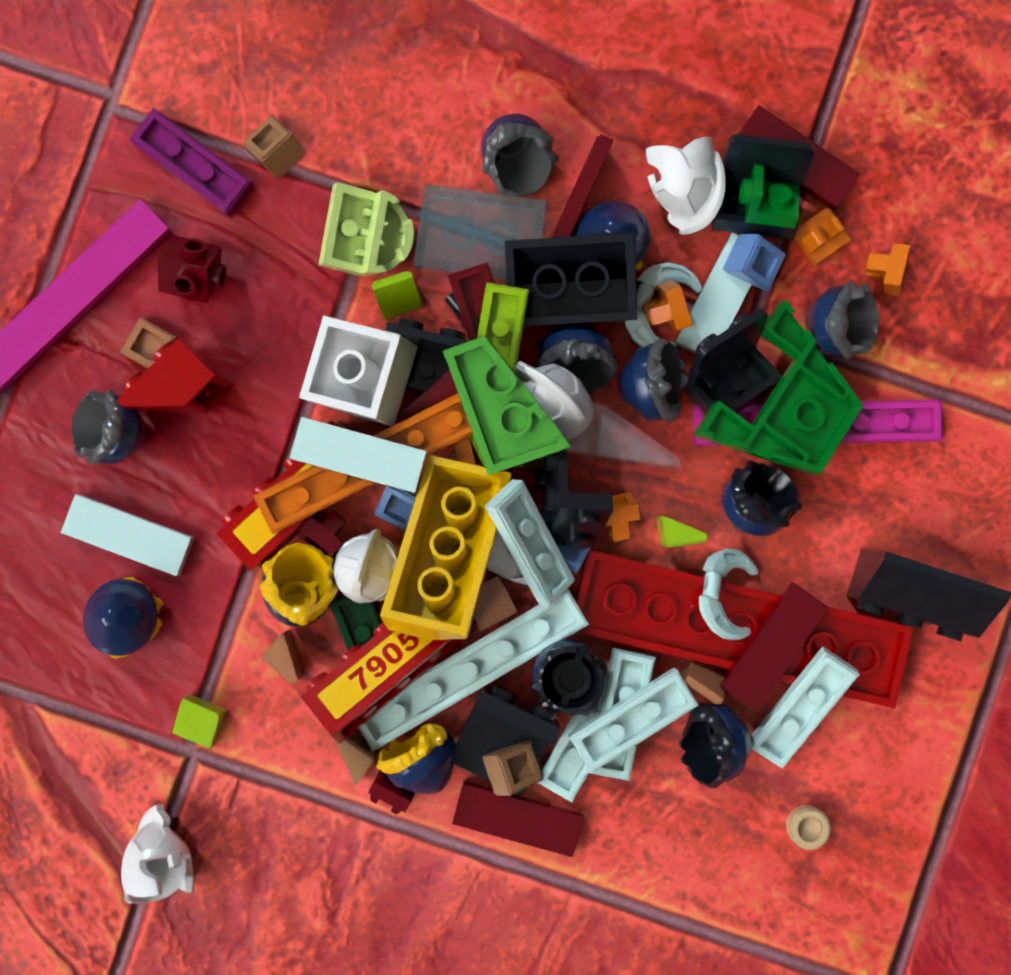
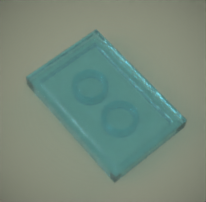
[413,184,547,281]

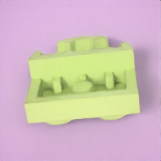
[318,182,414,276]

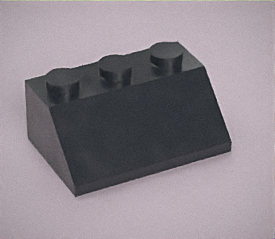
[504,232,637,326]
[846,550,1011,642]

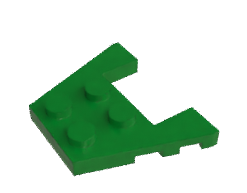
[693,300,864,475]

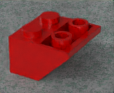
[116,339,234,414]

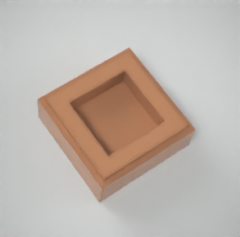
[120,317,179,368]
[473,575,518,631]

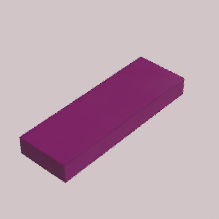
[129,108,254,217]

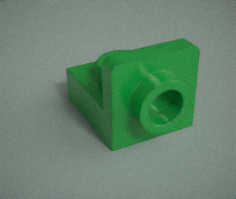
[739,163,799,228]

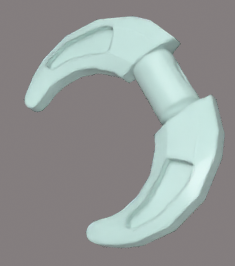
[624,262,702,347]
[699,548,758,640]

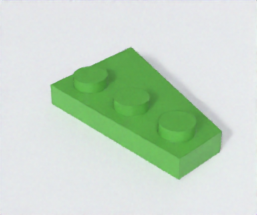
[443,335,572,475]

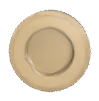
[786,805,831,850]

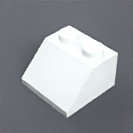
[299,316,418,426]

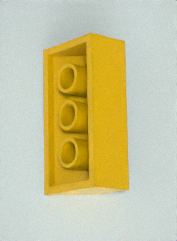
[380,455,512,640]

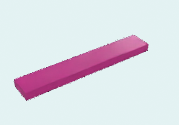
[0,199,172,394]
[692,400,943,446]

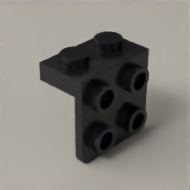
[712,134,814,240]
[685,308,782,415]
[385,318,468,392]
[535,434,613,550]
[454,684,561,794]

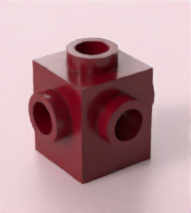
[158,235,227,303]

